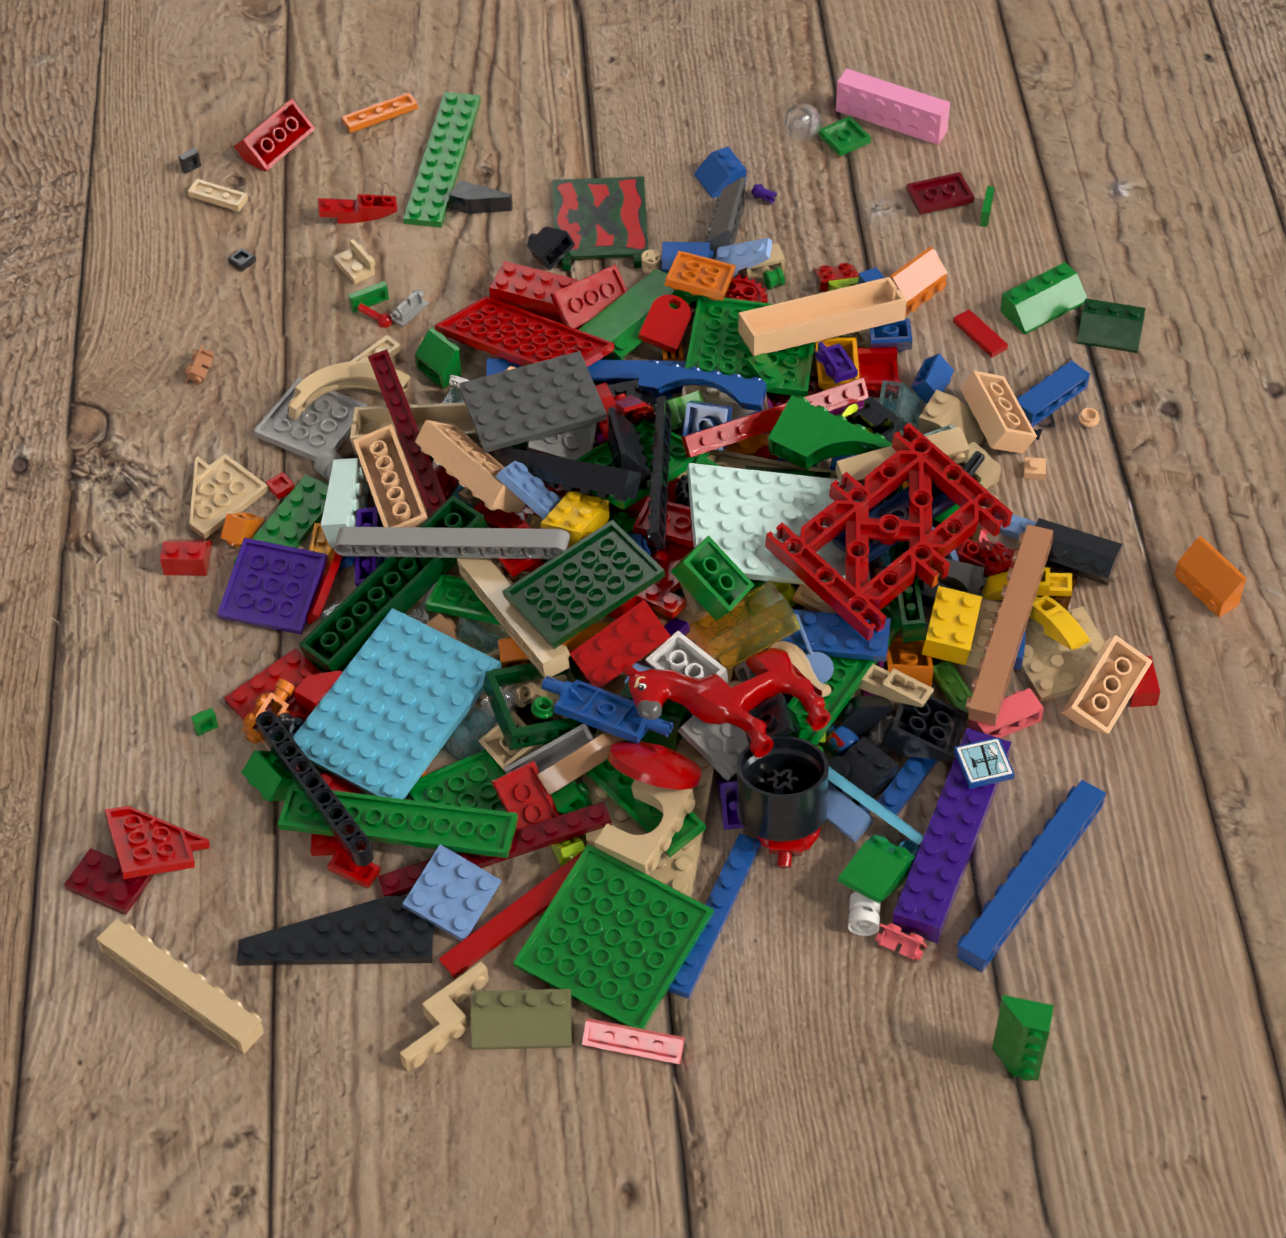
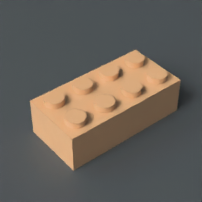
[960,371,1037,454]

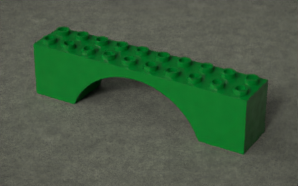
[768,395,986,533]

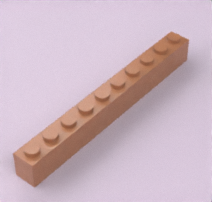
[965,524,1053,726]

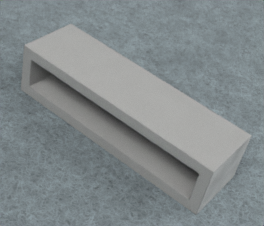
[504,723,596,774]

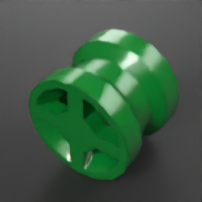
[763,267,785,290]

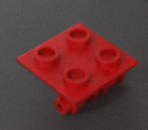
[814,263,859,292]
[986,541,1018,574]

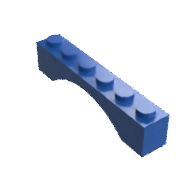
[638,360,767,411]

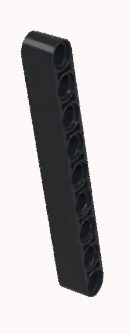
[256,711,374,866]

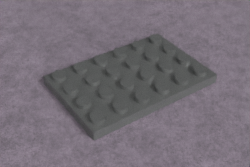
[459,351,607,453]

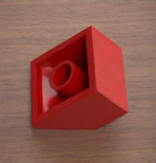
[160,539,213,576]

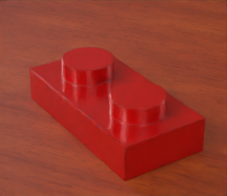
[327,848,381,889]

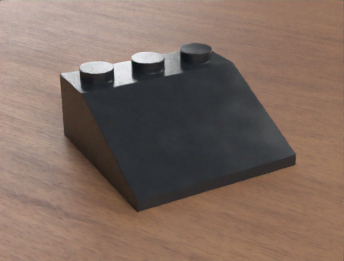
[881,696,968,761]

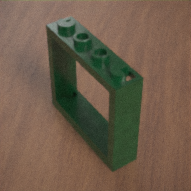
[483,656,597,750]

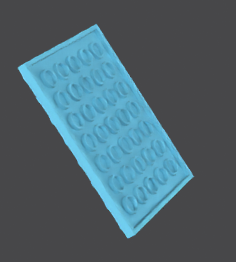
[292,608,502,799]

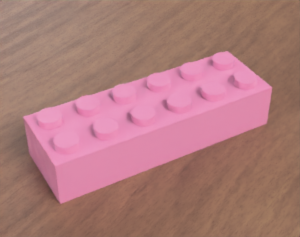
[836,69,950,145]

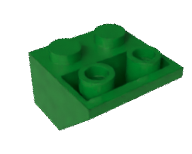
[415,328,462,389]

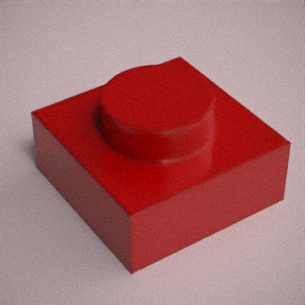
[265,472,295,500]

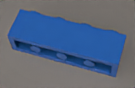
[1016,360,1090,427]

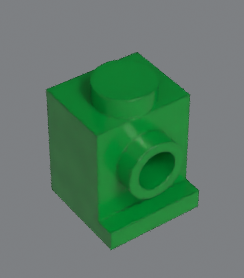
[551,780,592,814]

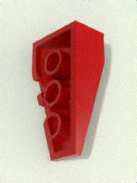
[614,394,656,424]

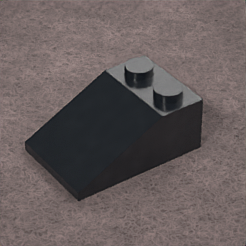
[835,737,898,806]

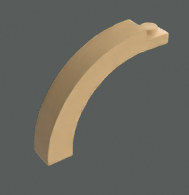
[288,361,411,421]

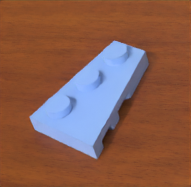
[716,238,772,277]

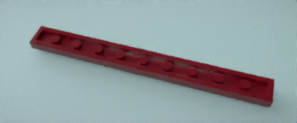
[368,349,446,517]
[378,801,612,897]

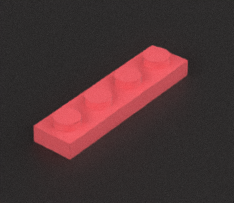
[582,1018,685,1064]

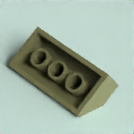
[471,989,572,1050]

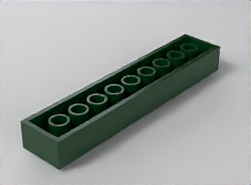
[299,495,488,673]

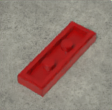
[953,309,1008,358]

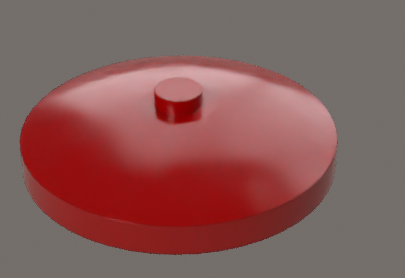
[608,741,702,790]

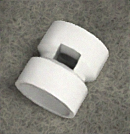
[848,892,881,936]

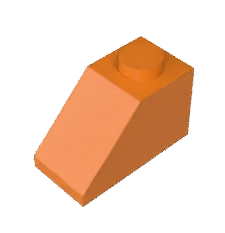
[221,512,265,547]

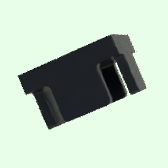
[851,396,900,443]
[746,692,801,745]

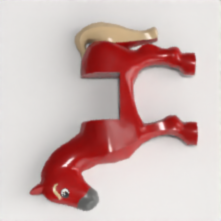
[623,641,831,758]

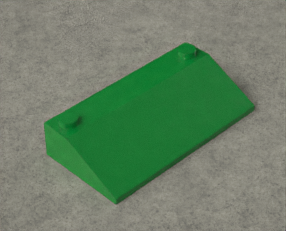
[579,269,699,360]

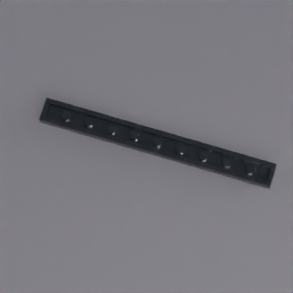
[647,395,672,550]

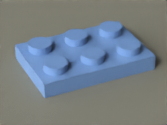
[496,460,561,520]

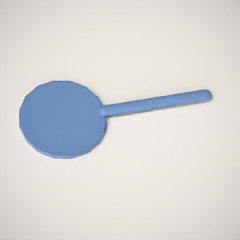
[794,614,834,683]

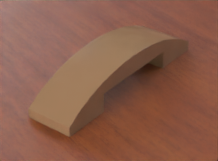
[537,732,625,795]

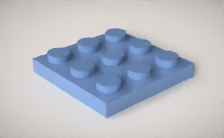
[402,844,502,941]

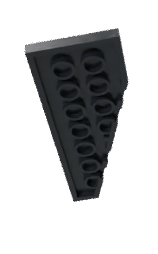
[236,896,434,966]

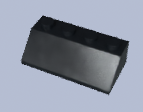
[608,407,651,490]
[1035,518,1123,585]

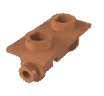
[184,343,214,385]

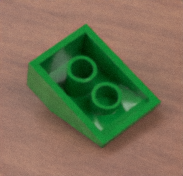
[837,835,916,903]

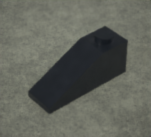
[450,180,513,214]

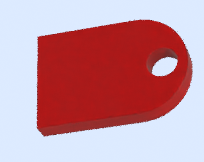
[638,295,691,354]

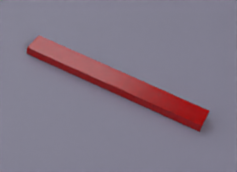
[439,845,592,979]

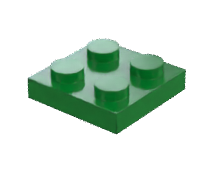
[819,116,871,156]

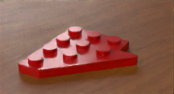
[105,806,210,879]

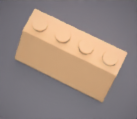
[1061,635,1152,735]

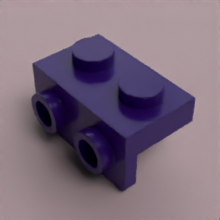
[815,341,858,384]

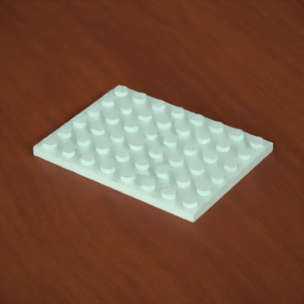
[687,463,870,585]

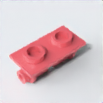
[875,923,927,961]

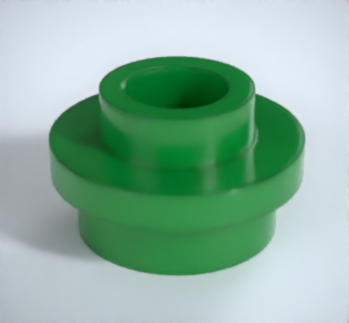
[531,696,554,719]

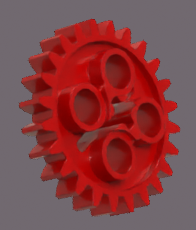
[724,274,768,303]

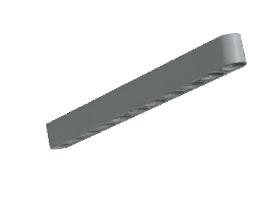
[334,527,570,559]

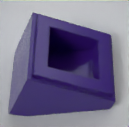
[664,618,690,636]

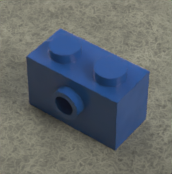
[911,353,954,404]

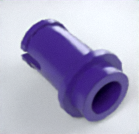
[751,184,777,204]

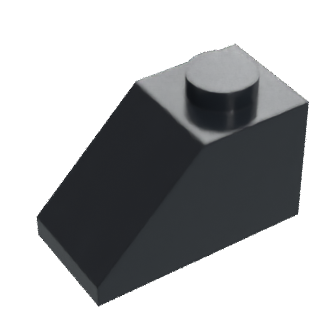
[839,695,894,739]

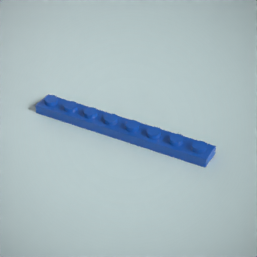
[668,833,761,999]

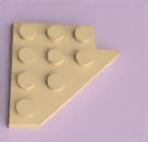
[190,454,269,539]

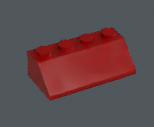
[233,99,315,172]

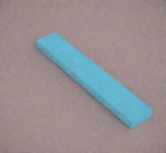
[828,766,924,845]

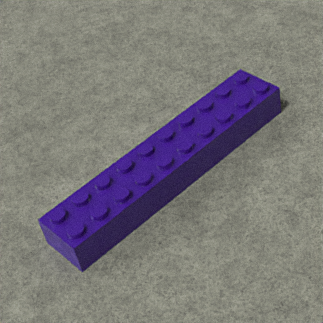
[892,728,1012,944]

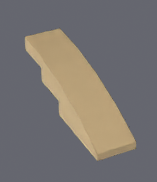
[859,664,934,707]

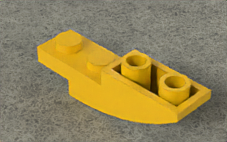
[982,568,1072,600]
[1029,595,1090,650]

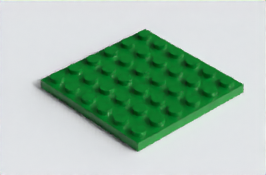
[685,295,815,397]
[513,844,714,1030]

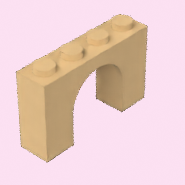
[595,780,695,875]

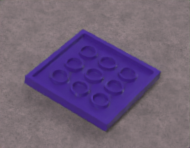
[217,538,328,635]

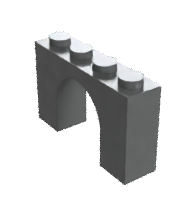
[923,558,987,633]

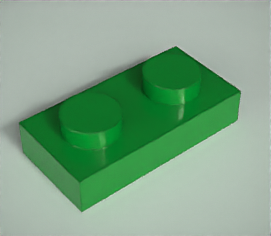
[746,353,785,390]

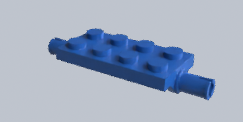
[541,676,673,744]

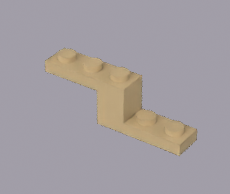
[400,962,489,1071]

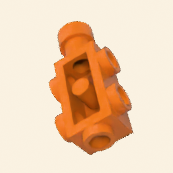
[241,678,295,744]

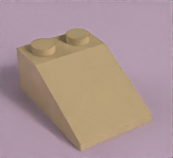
[918,390,986,446]

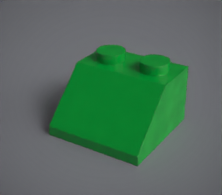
[241,750,297,802]

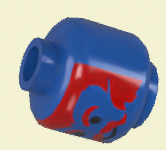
[825,725,859,757]

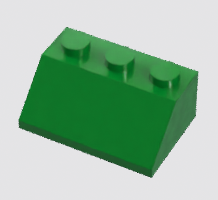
[670,535,754,621]

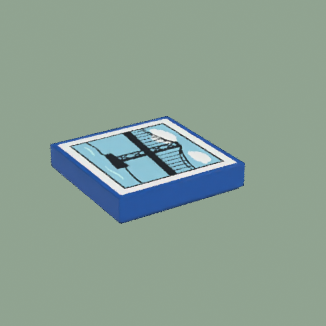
[954,737,1015,789]

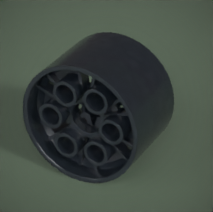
[737,736,828,841]

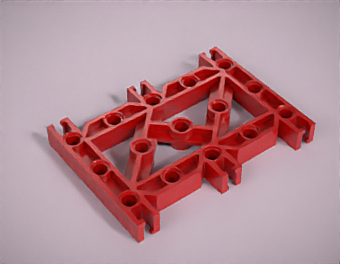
[765,423,1013,641]

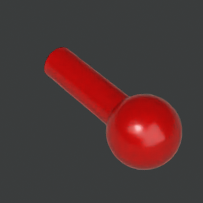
[357,303,393,328]

